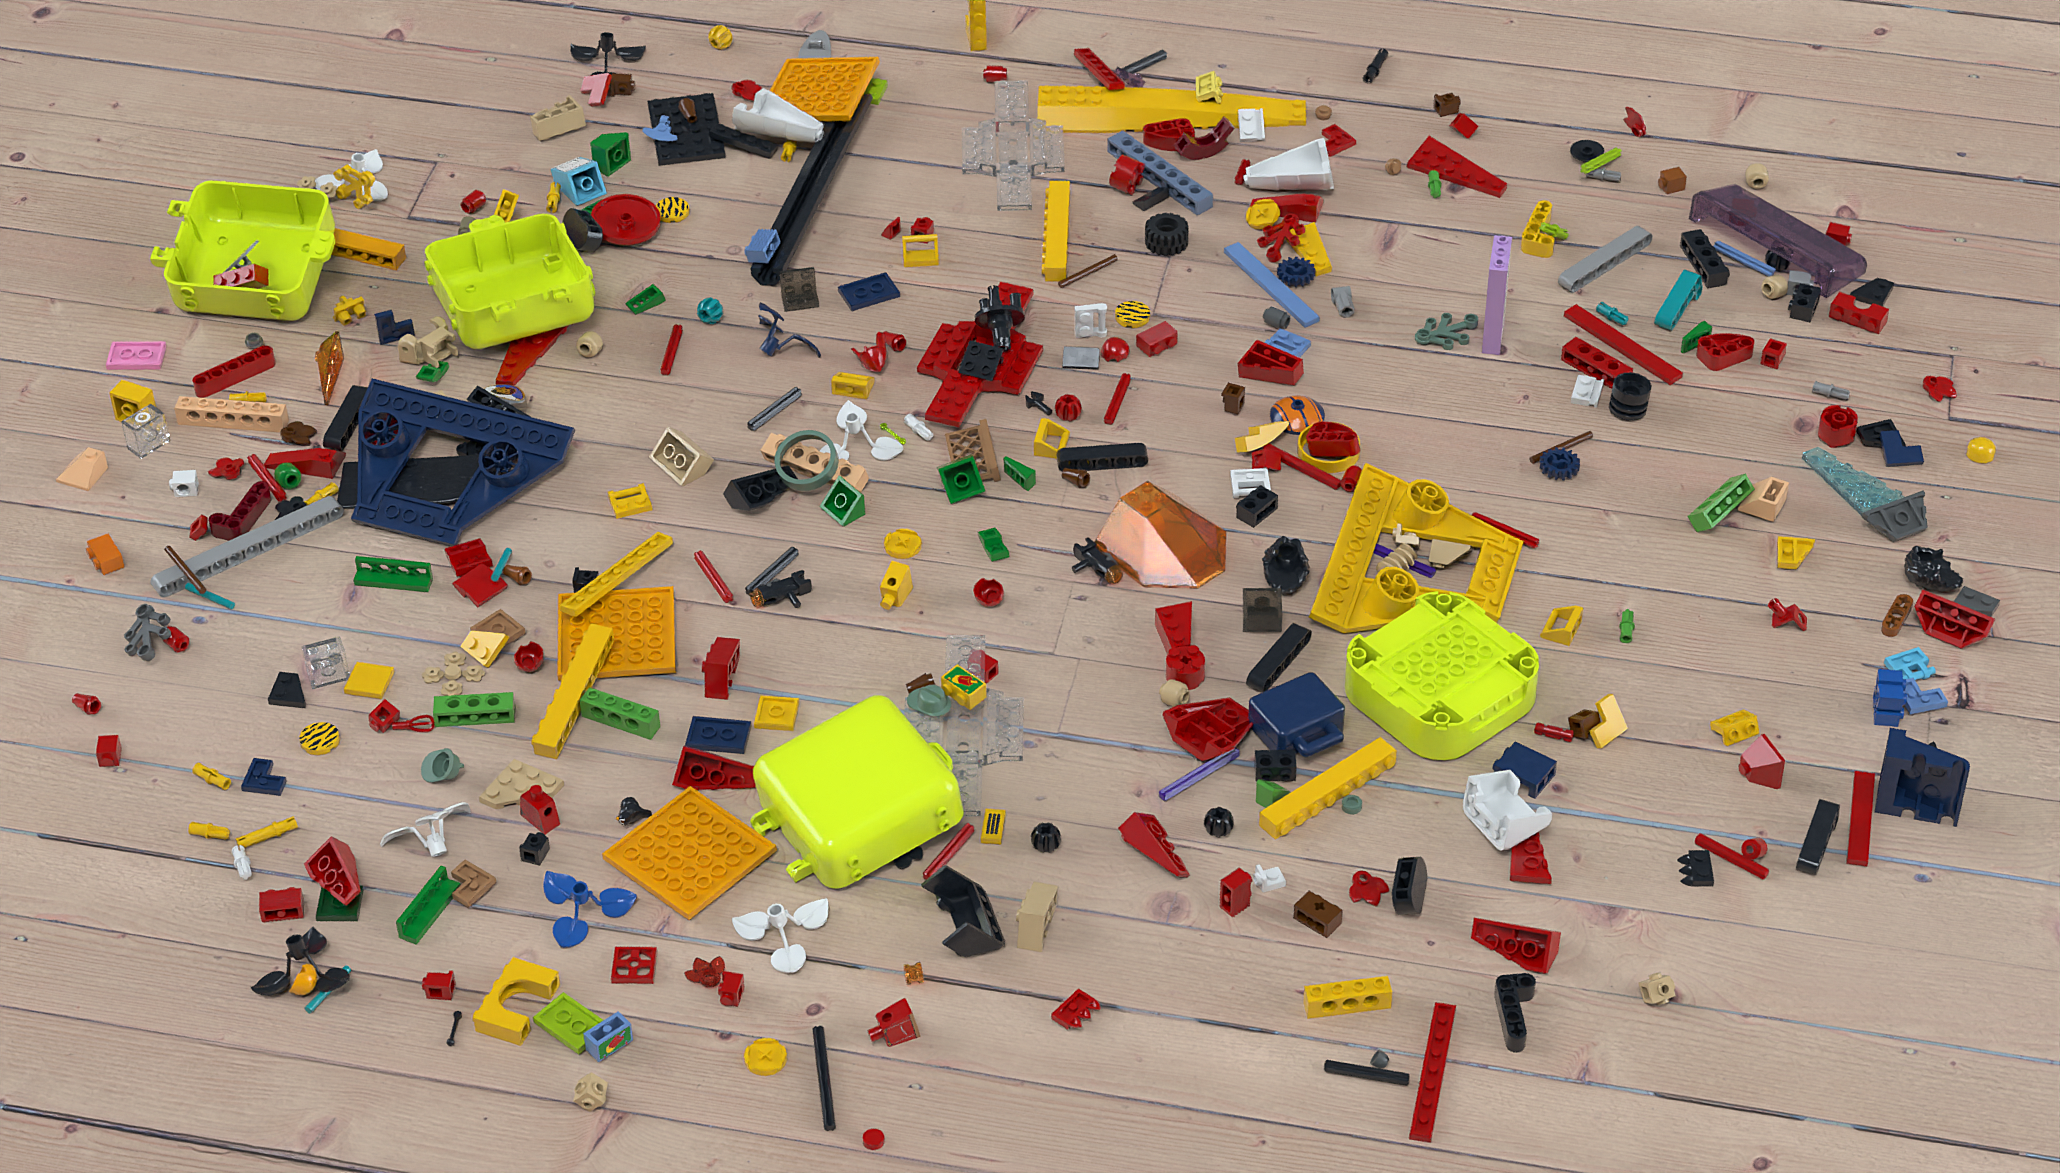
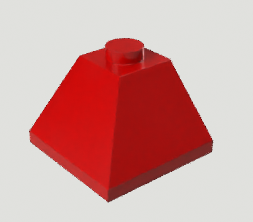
[1738,734,1785,789]

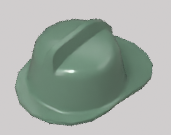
[907,685,951,716]
[421,748,464,782]

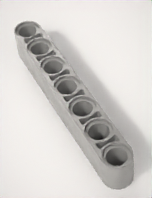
[1558,226,1653,293]

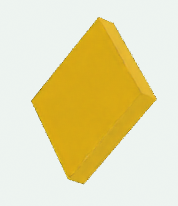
[344,662,395,699]
[754,695,799,731]

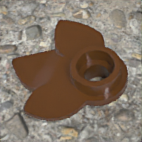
[280,421,317,444]

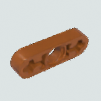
[1881,594,1913,637]

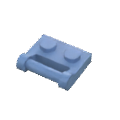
[1265,328,1311,358]

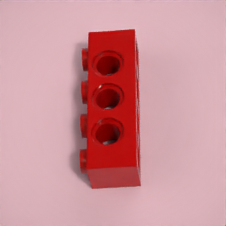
[1561,337,1633,389]

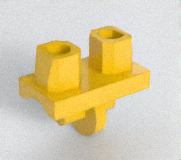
[333,295,366,326]

